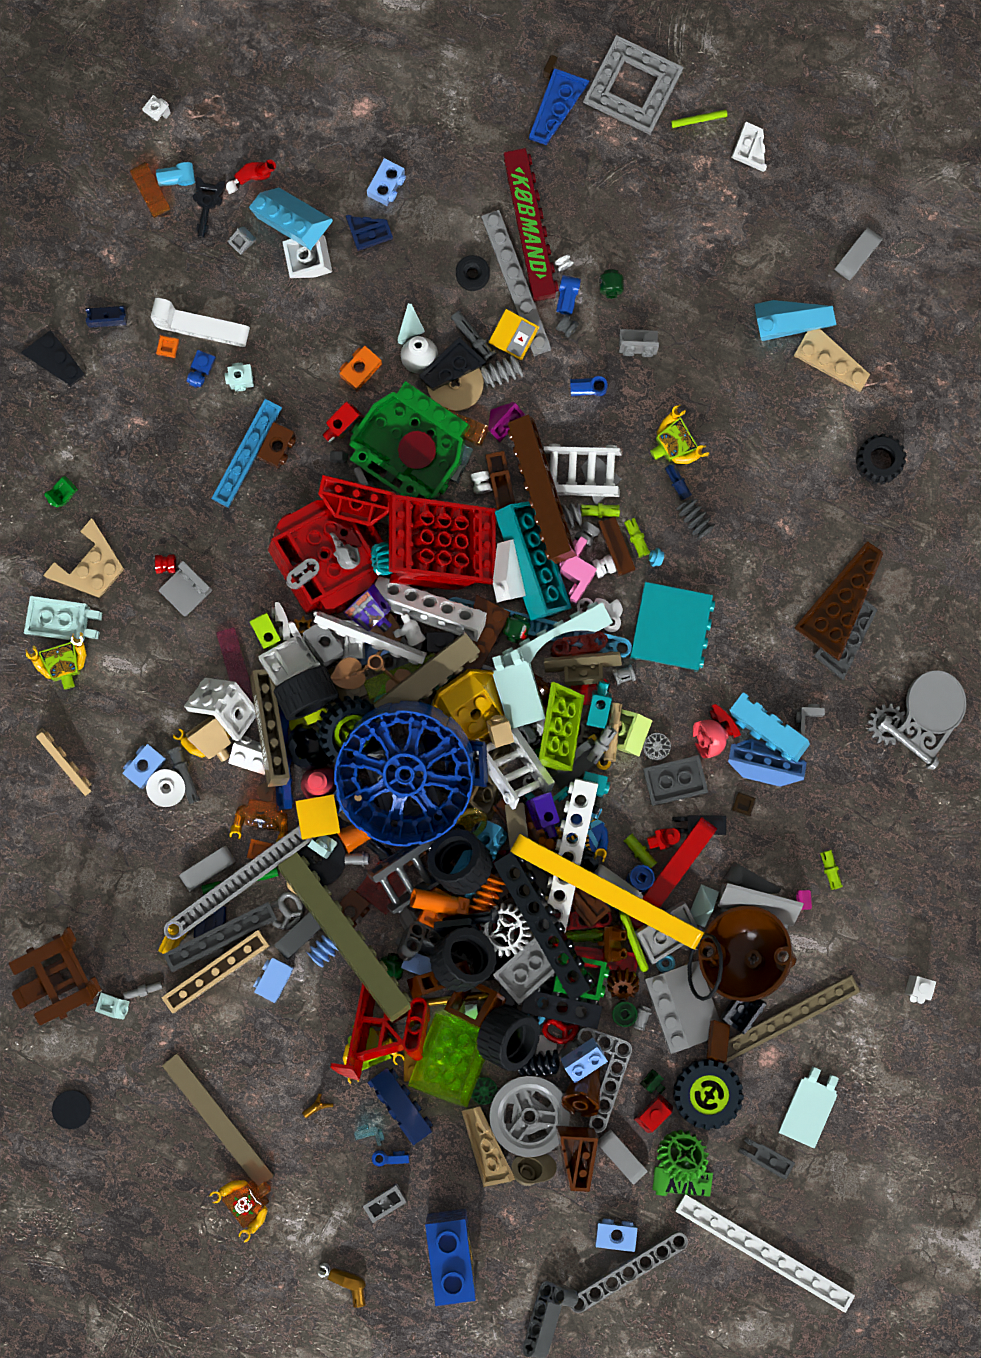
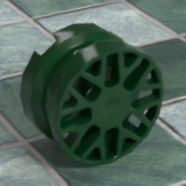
[470,1076,498,1105]

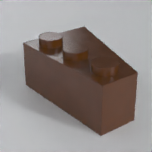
[556,1126,598,1192]

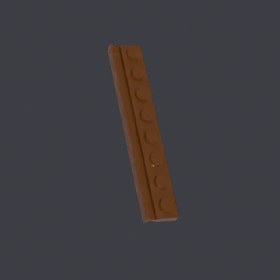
[492,790,612,928]

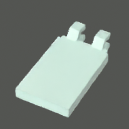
[24,596,102,641]
[492,650,546,729]
[778,1066,839,1149]

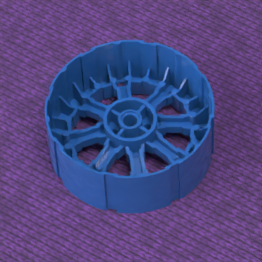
[334,701,475,846]

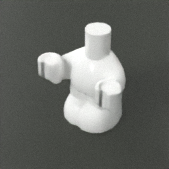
[393,613,426,647]

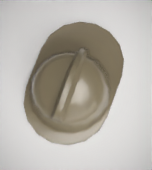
[511,1154,557,1186]

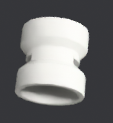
[471,471,492,494]
[591,554,616,579]

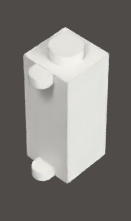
[905,975,936,1004]

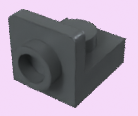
[519,724,541,748]

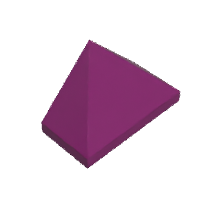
[488,402,525,442]

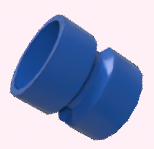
[626,865,655,893]

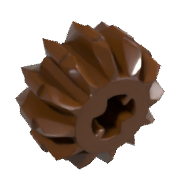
[607,967,639,1000]

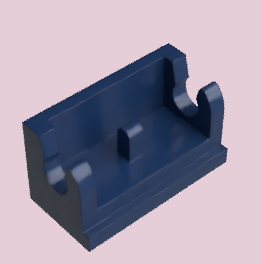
[85,305,127,328]

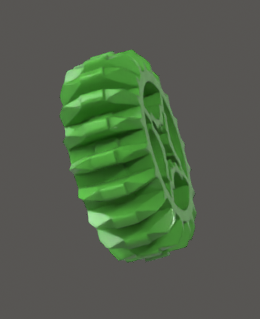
[657,1129,709,1183]

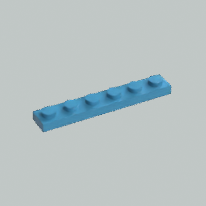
[211,399,282,508]

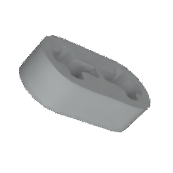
[286,558,319,589]

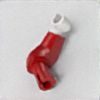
[226,160,276,194]

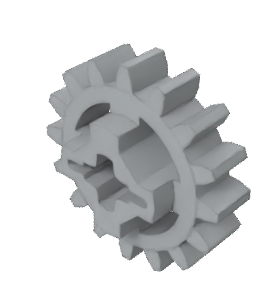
[867,704,907,746]

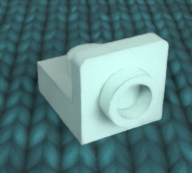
[308,835,337,859]
[95,993,130,1019]

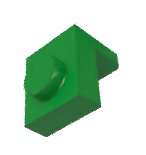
[44,476,78,508]

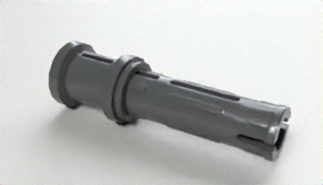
[451,311,497,363]
[166,746,201,804]

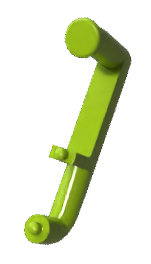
[619,910,649,972]

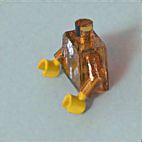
[230,799,288,842]

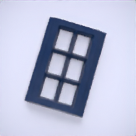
[423,734,488,787]

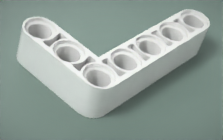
[151,298,250,347]

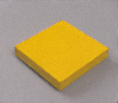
[295,794,340,839]

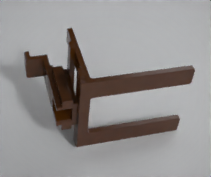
[9,926,102,1026]

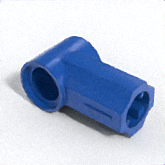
[556,275,581,315]
[570,376,608,396]

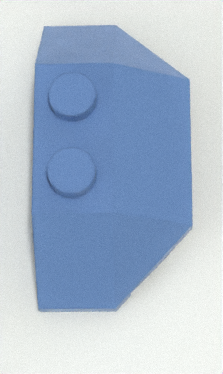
[728,739,807,787]

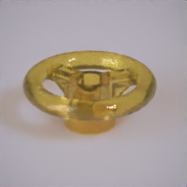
[451,808,487,837]

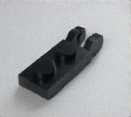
[672,815,726,835]

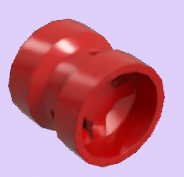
[155,554,176,574]

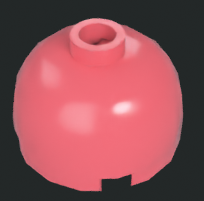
[693,719,728,758]

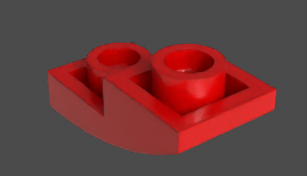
[709,704,741,739]

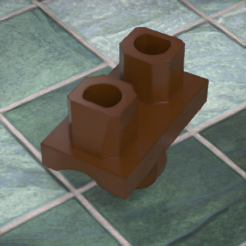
[597,925,627,962]

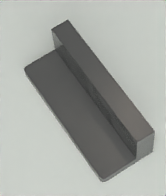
[548,738,604,790]

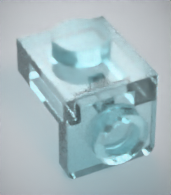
[354,1124,385,1146]

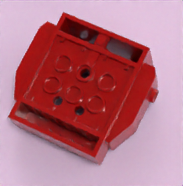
[268,500,383,615]

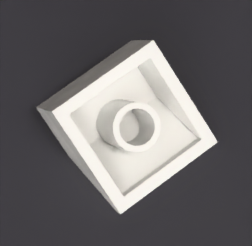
[283,235,332,278]

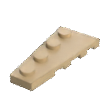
[794,329,870,392]
[36,727,92,796]
[462,1106,515,1187]

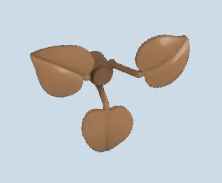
[331,613,411,693]

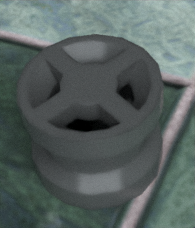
[556,314,579,338]

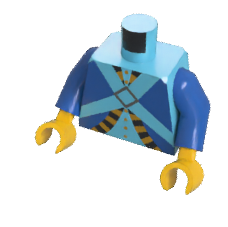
[555,805,609,862]

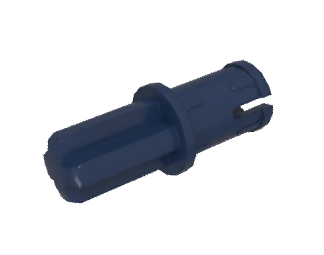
[665,463,692,501]

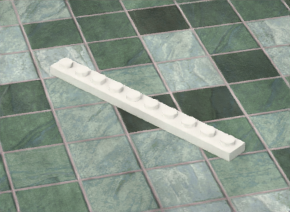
[675,1194,855,1313]

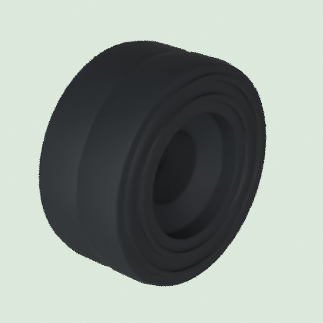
[456,255,490,291]

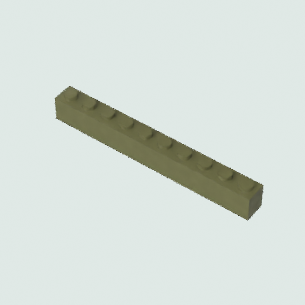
[278,852,411,1022]

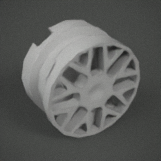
[643,733,671,761]

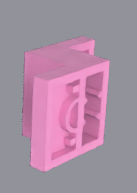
[559,537,597,606]

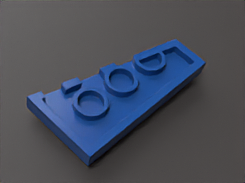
[529,68,590,145]

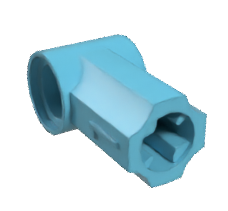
[156,162,195,187]

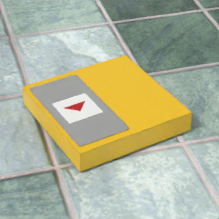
[488,309,539,360]

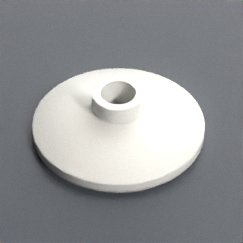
[146,769,185,807]

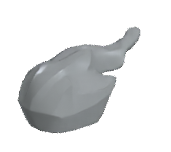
[330,533,360,569]

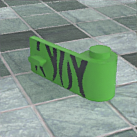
[652,1166,713,1197]

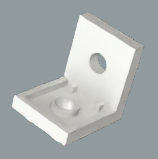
[184,678,256,741]

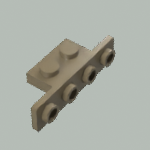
[544,651,622,686]

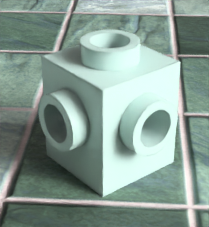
[225,363,254,391]

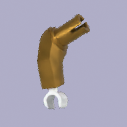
[318,1263,366,1308]

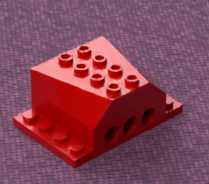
[389,494,496,591]

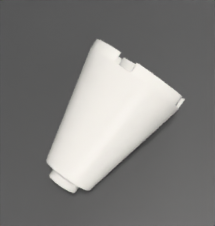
[401,336,438,374]

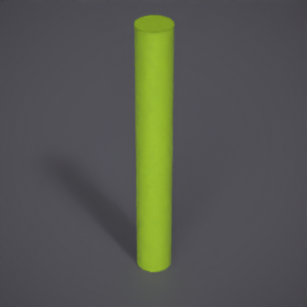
[671,109,727,128]

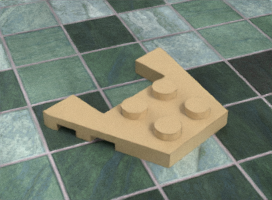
[43,519,124,598]

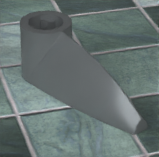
[724,862,781,894]

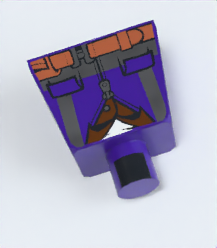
[344,584,392,632]

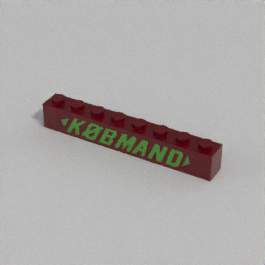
[504,148,559,302]

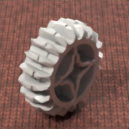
[480,903,532,956]

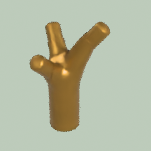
[302,1093,334,1119]

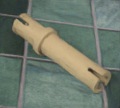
[603,703,622,762]

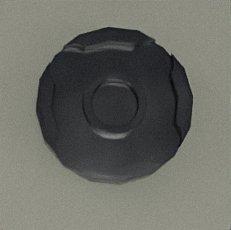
[52,1090,92,1130]

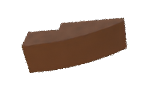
[485,450,515,511]

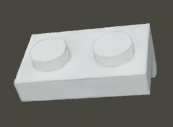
[229,736,265,775]

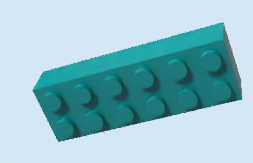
[495,501,572,621]

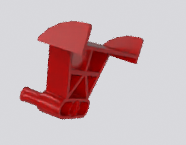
[330,958,431,1081]

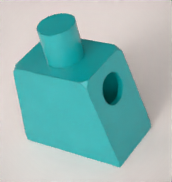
[586,681,612,729]

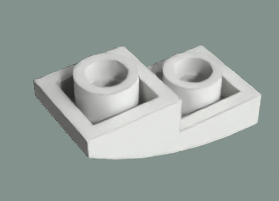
[272,602,292,642]

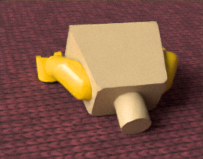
[173,715,231,762]

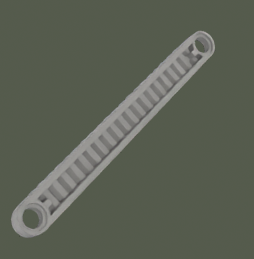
[164,825,316,940]

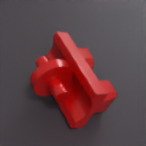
[647,828,681,850]

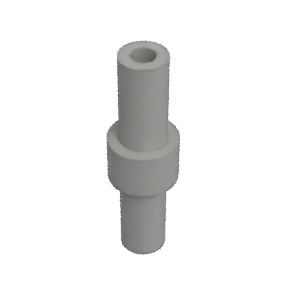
[123,981,163,1000]

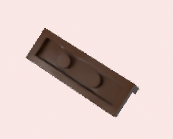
[597,517,636,577]

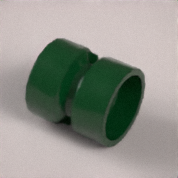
[611,1001,638,1027]

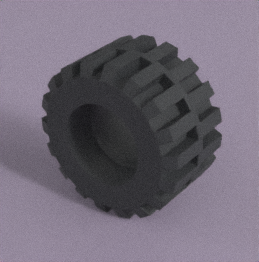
[856,434,906,485]

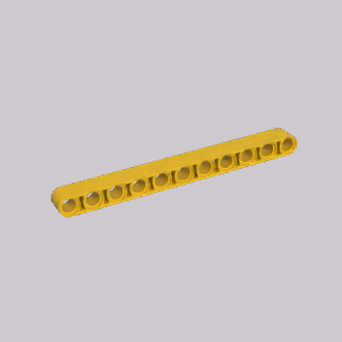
[510,834,704,950]

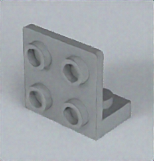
[619,329,659,357]
[159,561,212,617]

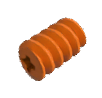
[469,874,505,912]

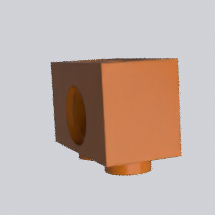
[339,346,382,392]

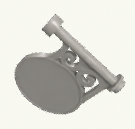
[876,671,966,770]

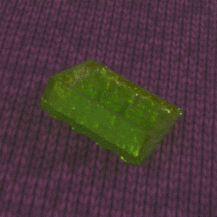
[408,1013,485,1107]

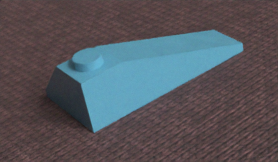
[754,300,836,341]

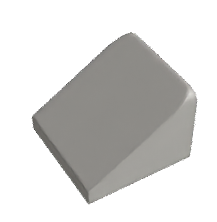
[227,227,256,255]

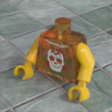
[209,1180,271,1243]

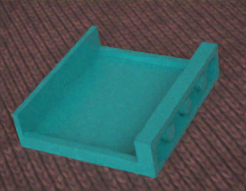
[630,582,715,672]

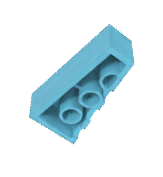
[729,692,810,763]

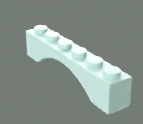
[502,601,613,667]

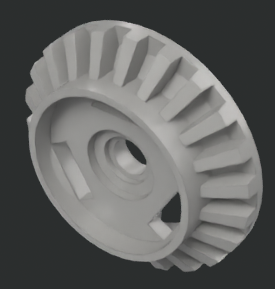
[490,1076,570,1157]

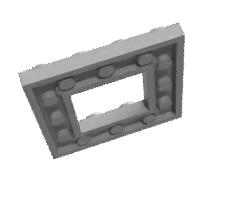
[583,35,684,135]

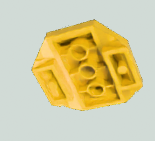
[432,669,505,744]

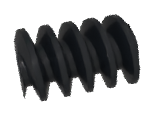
[518,1049,560,1077]

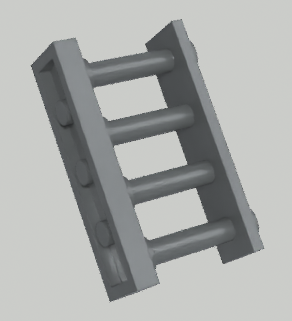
[366,839,454,914]

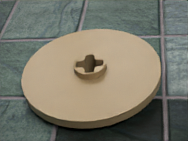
[427,368,484,411]

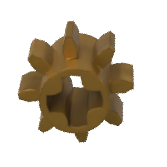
[294,616,312,636]

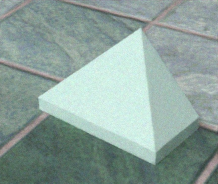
[398,303,425,344]
[690,884,719,928]

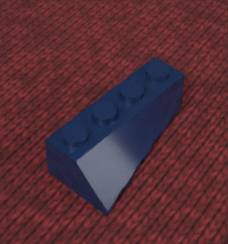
[367,1067,434,1146]

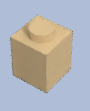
[486,715,514,748]

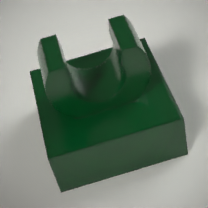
[640,1069,666,1094]

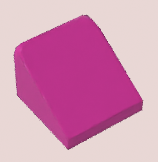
[796,890,812,910]

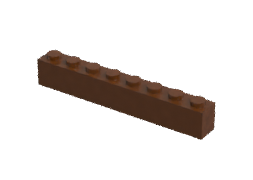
[508,414,577,564]

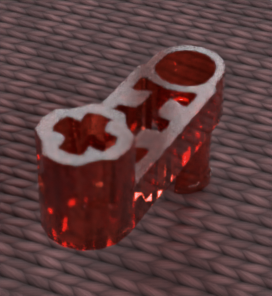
[550,631,608,657]

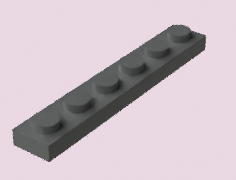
[163,902,277,972]

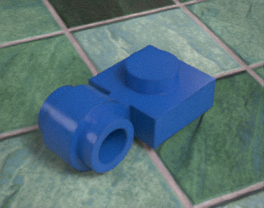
[187,350,216,388]
[372,1150,409,1167]

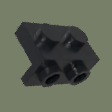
[720,999,766,1035]

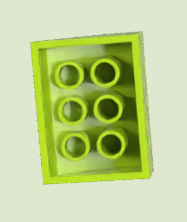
[539,682,584,771]

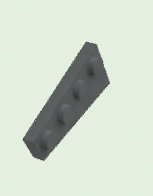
[814,599,878,681]

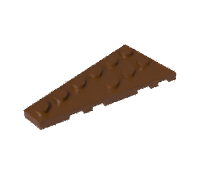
[794,541,883,661]

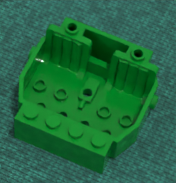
[349,381,471,500]

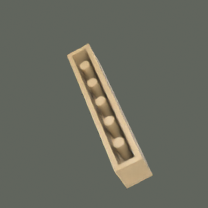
[161,930,271,1014]

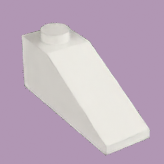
[493,540,526,602]

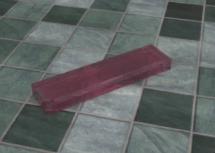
[216,627,253,702]

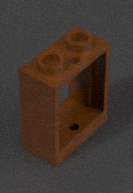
[444,984,507,1029]

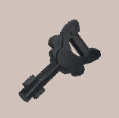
[193,177,226,238]

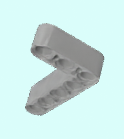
[577,1027,632,1133]

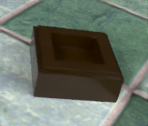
[543,55,558,80]
[732,792,756,817]

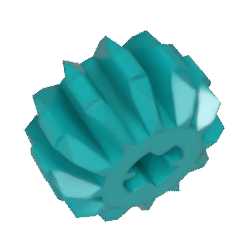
[370,542,393,576]

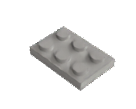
[635,901,698,964]
[493,938,555,1005]

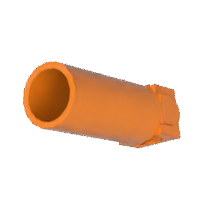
[410,888,470,916]

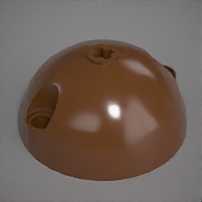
[698,906,797,1002]

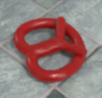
[542,1006,579,1044]

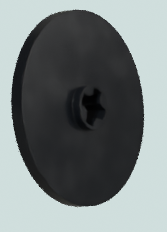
[291,834,346,886]

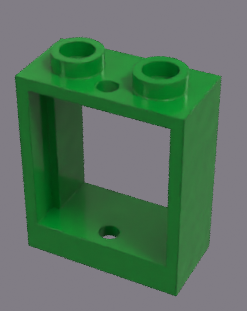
[553,953,610,1001]

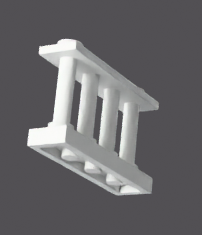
[544,444,622,497]
[473,728,555,810]

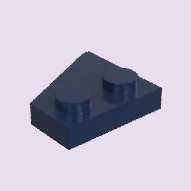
[346,215,393,251]

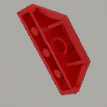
[318,475,395,526]

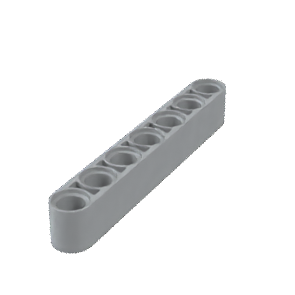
[570,1231,688,1313]

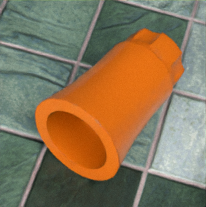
[337,824,372,854]

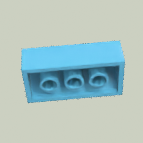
[249,187,333,250]

